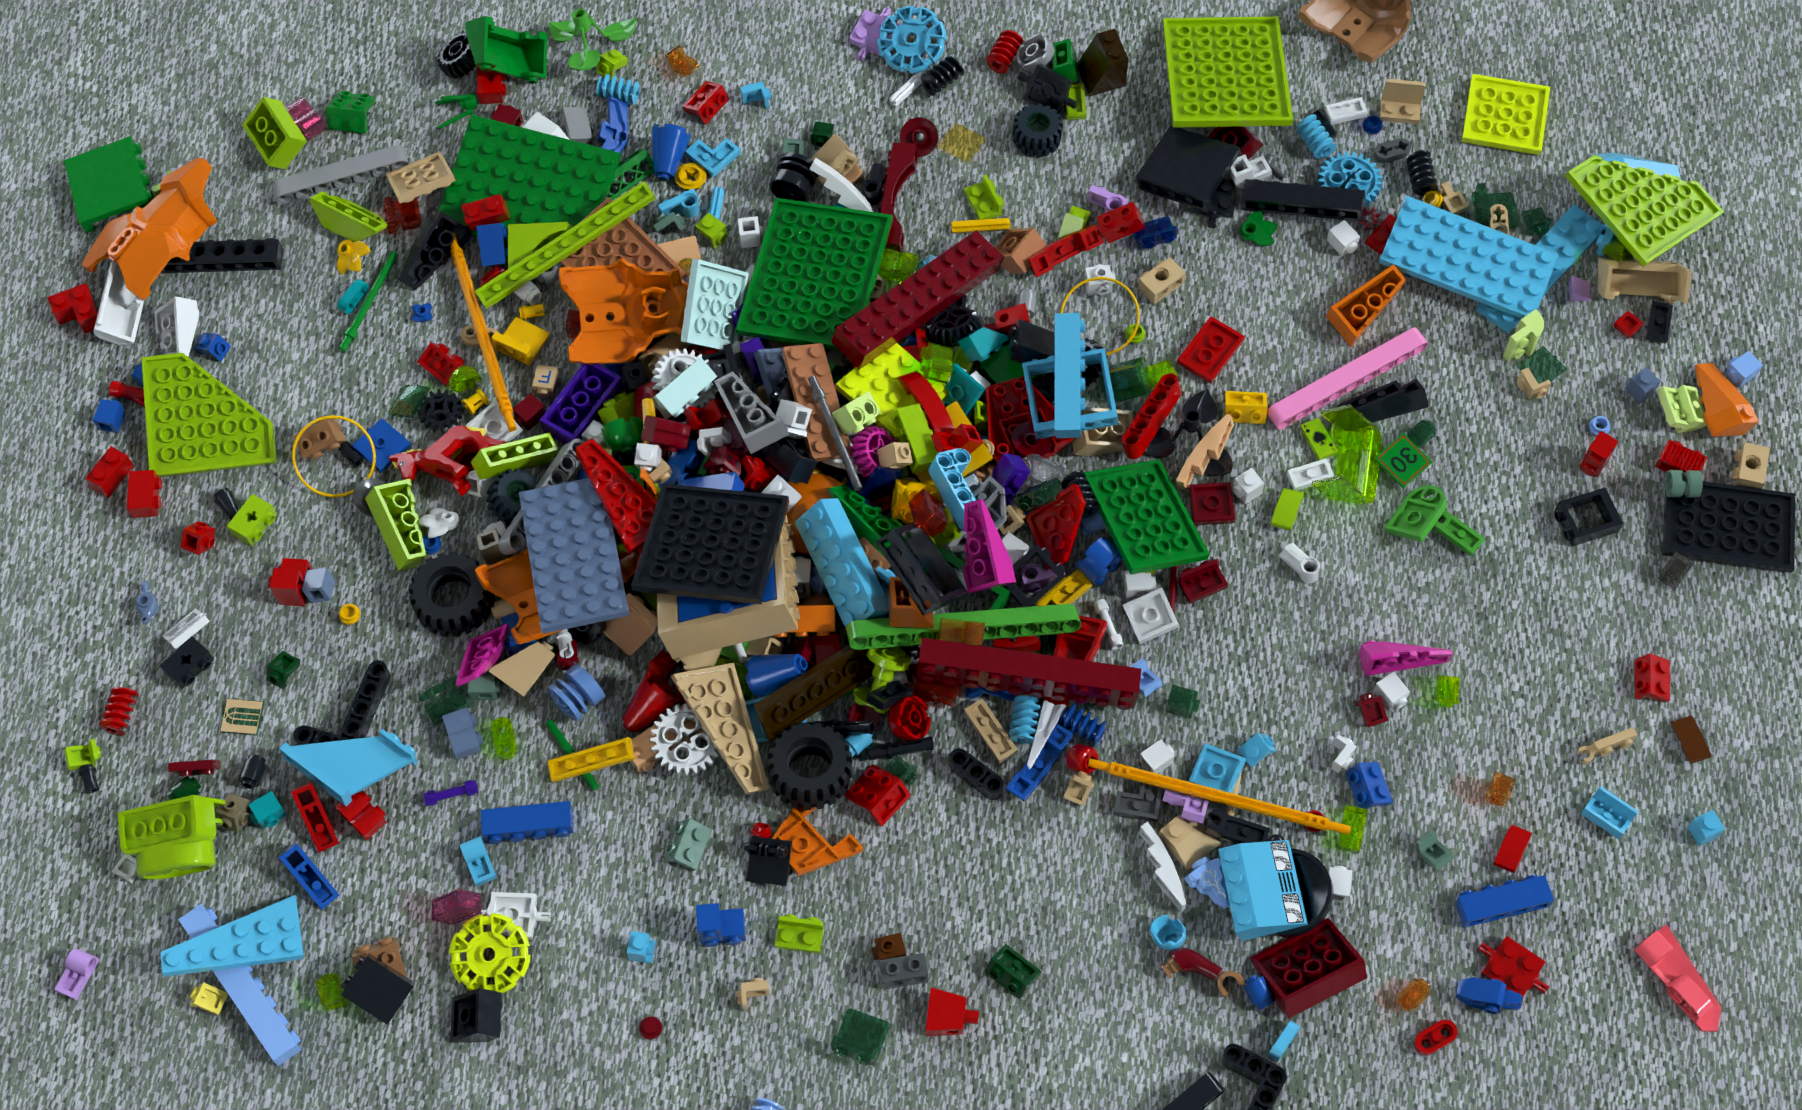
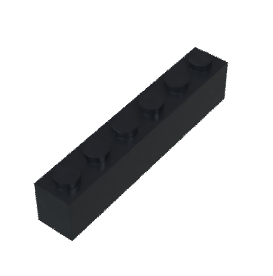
[1241,179,1366,222]

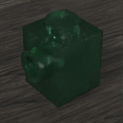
[1166,685,1200,719]

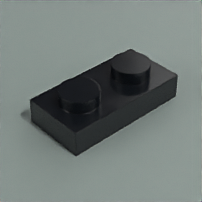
[1646,301,1673,344]
[866,680,913,711]

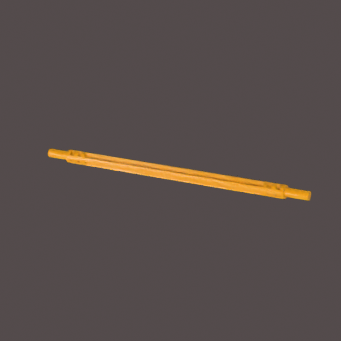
[450,233,517,432]
[1088,758,1351,835]

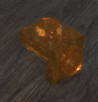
[666,45,699,77]

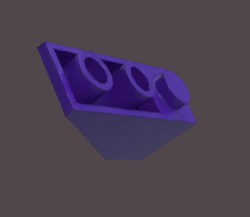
[992,453,1030,506]

